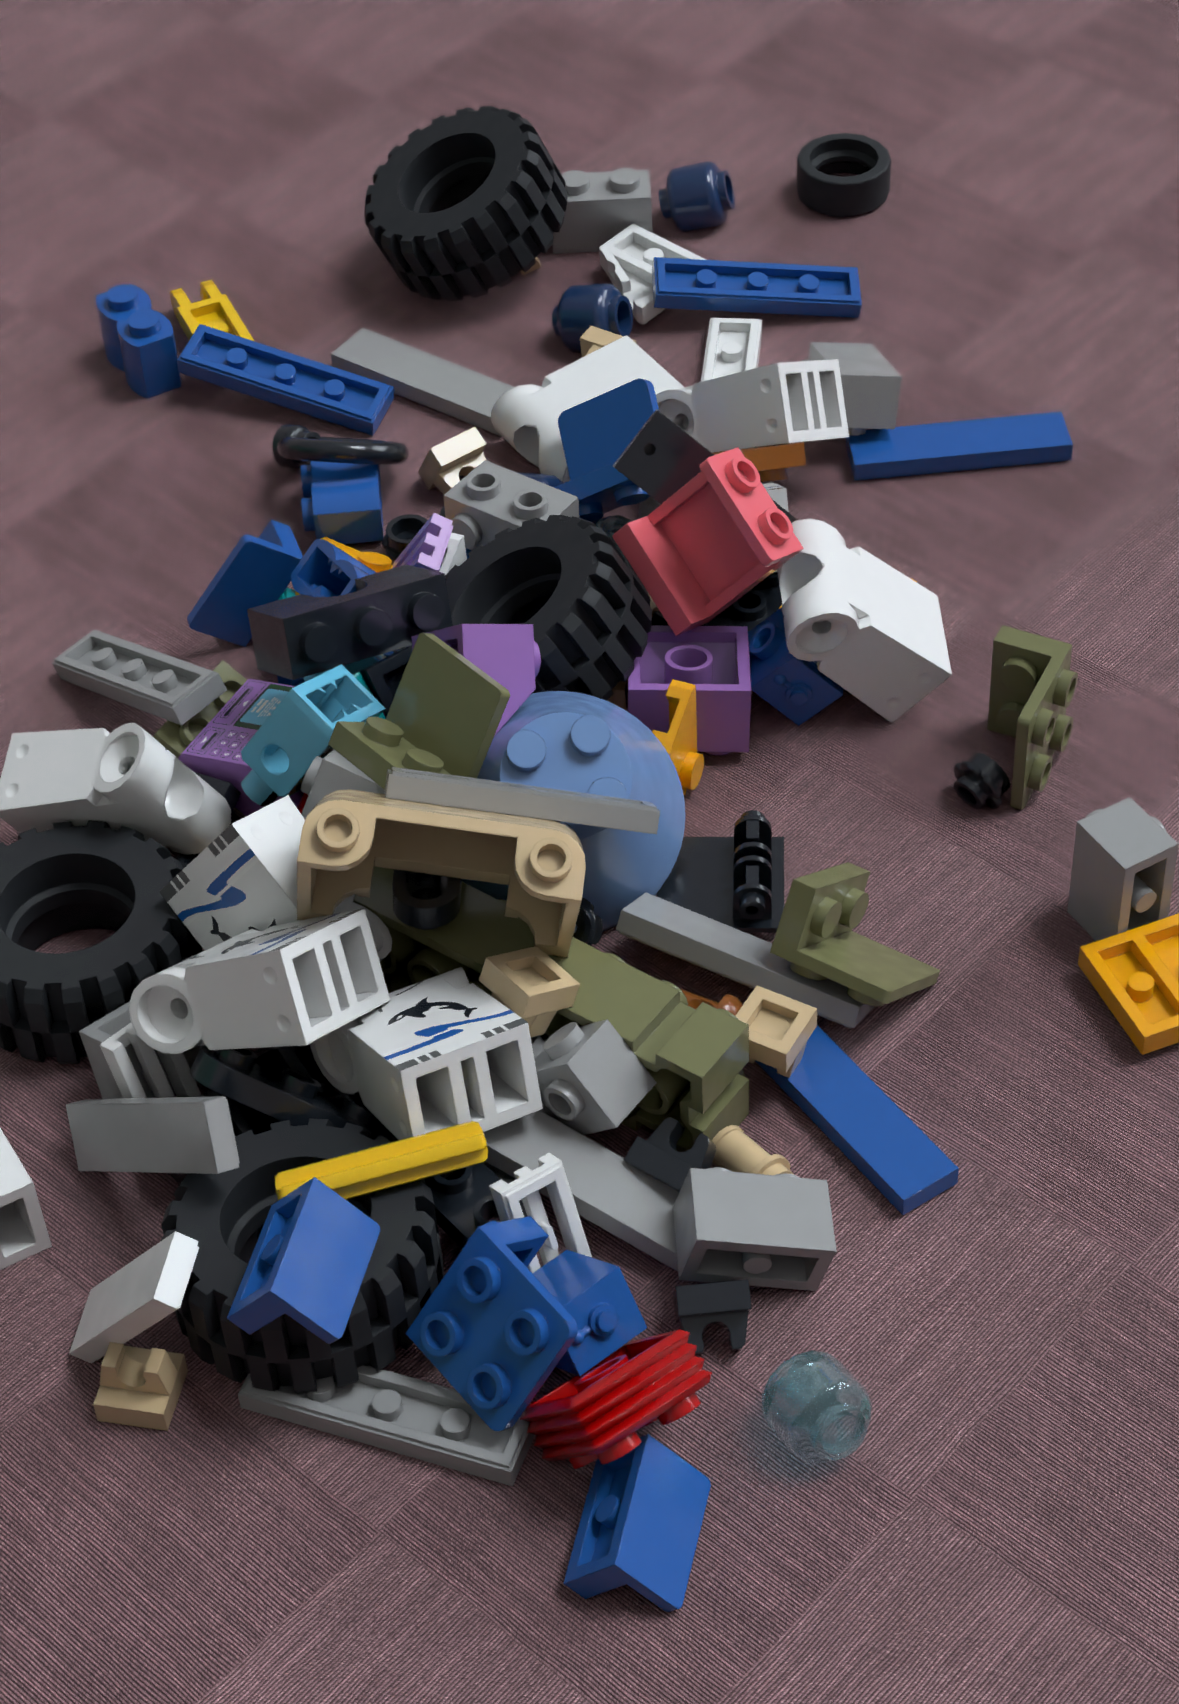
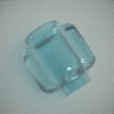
[761,1350,872,1463]

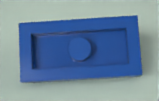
[187,519,303,647]
[227,1177,380,1344]
[563,1434,711,1612]

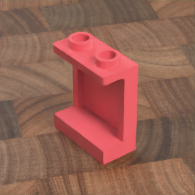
[612,447,804,636]

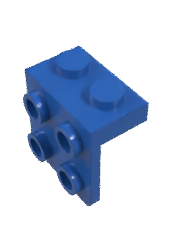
[554,378,659,522]
[406,1216,578,1431]

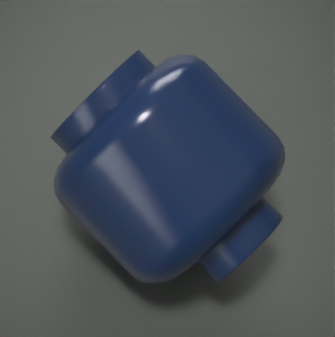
[658,161,735,232]
[552,284,633,353]

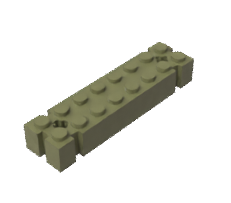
[353,866,749,1152]

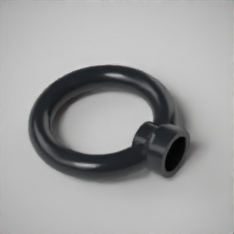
[272,424,409,469]

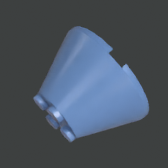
[462,691,685,933]

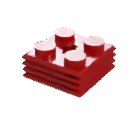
[520,1329,712,1469]

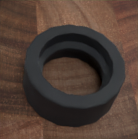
[796,133,891,217]

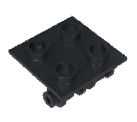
[657,810,784,933]

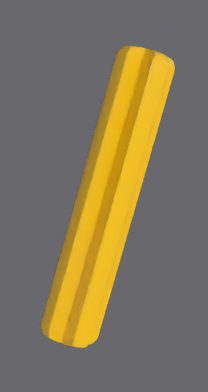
[275,1121,488,1201]

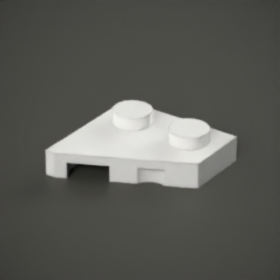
[599,224,706,325]

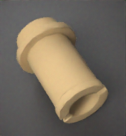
[712,1125,794,1175]

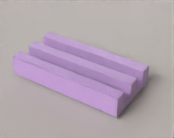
[392,513,453,572]

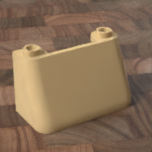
[297,789,586,957]

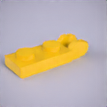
[169,279,254,341]

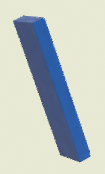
[652,257,862,318]
[177,324,394,436]
[846,411,1073,480]
[756,1025,959,1215]

